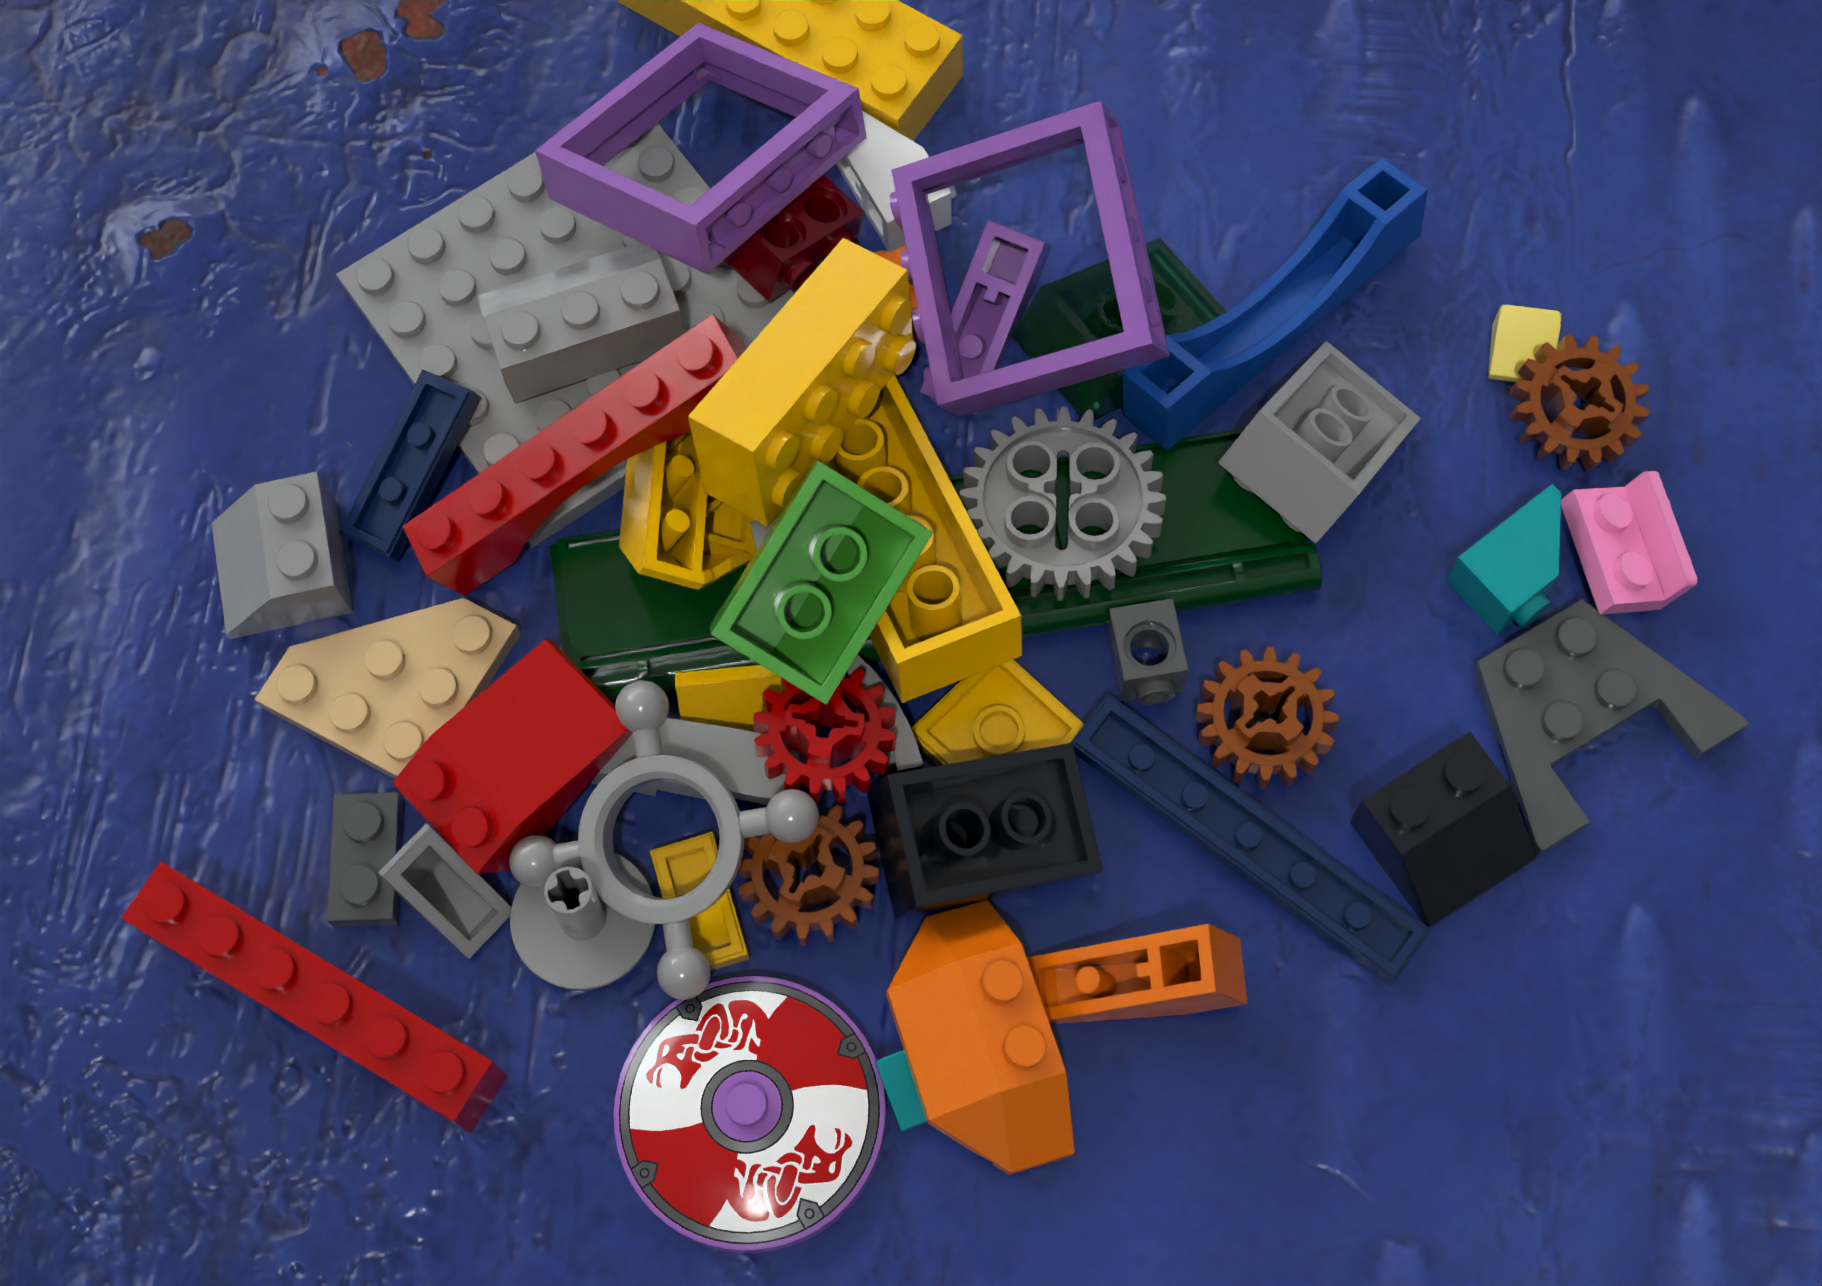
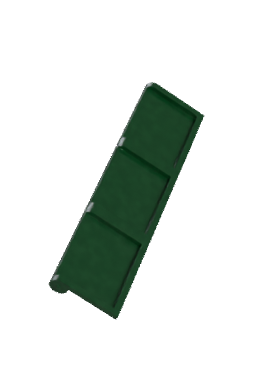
[550,428,1322,705]

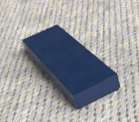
[339,369,481,562]

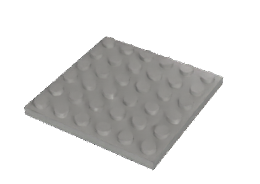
[336,122,794,549]

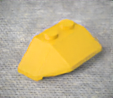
[619,432,756,590]

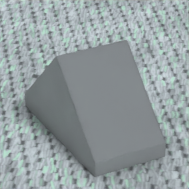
[378,824,511,959]

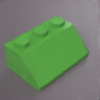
[709,459,933,705]

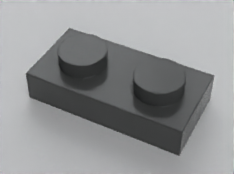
[327,792,404,927]

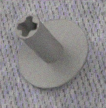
[510,853,656,990]

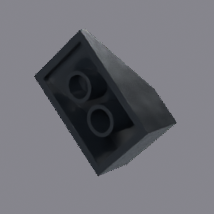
[866,743,1103,919]

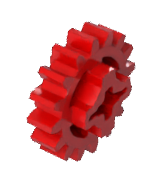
[753,668,897,804]

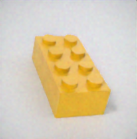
[688,238,916,527]

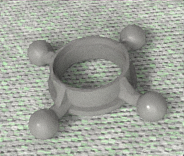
[509,680,819,1000]

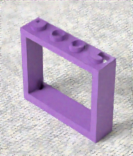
[535,23,866,274]
[890,100,1170,417]

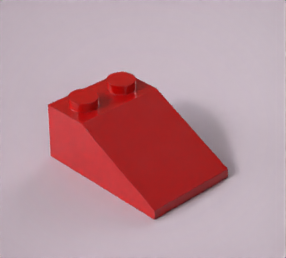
[392,639,632,874]

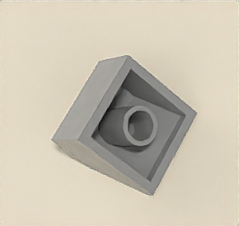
[211,471,353,639]

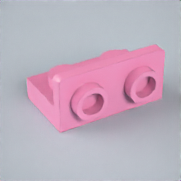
[1561,471,1698,615]

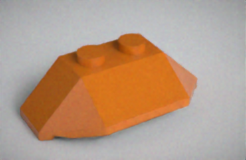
[885,900,1075,1175]

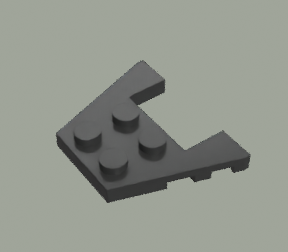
[1473,599,1749,858]

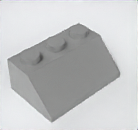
[478,242,685,403]

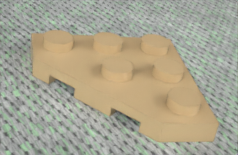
[254,598,521,779]

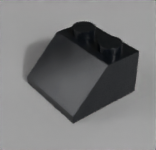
[1350,732,1536,928]

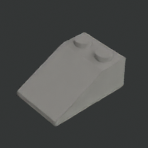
[1218,341,1421,544]

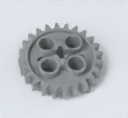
[960,406,1166,601]

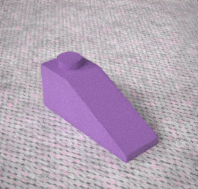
[920,220,1052,415]

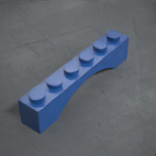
[1122,157,1428,451]

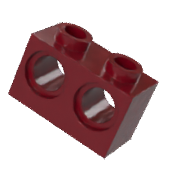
[724,174,865,302]

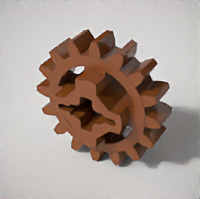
[1509,334,1650,471]
[1195,647,1339,789]
[737,804,880,946]

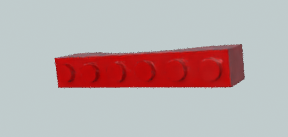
[403,314,747,596]
[121,861,508,1134]

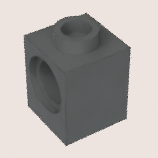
[1106,598,1188,705]

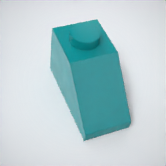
[1446,484,1561,636]

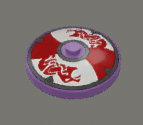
[613,976,887,1253]

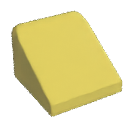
[1488,305,1562,382]

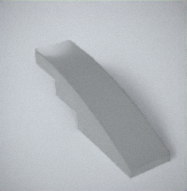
[590,718,799,805]

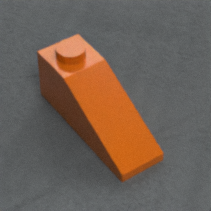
[1027,924,1248,1024]

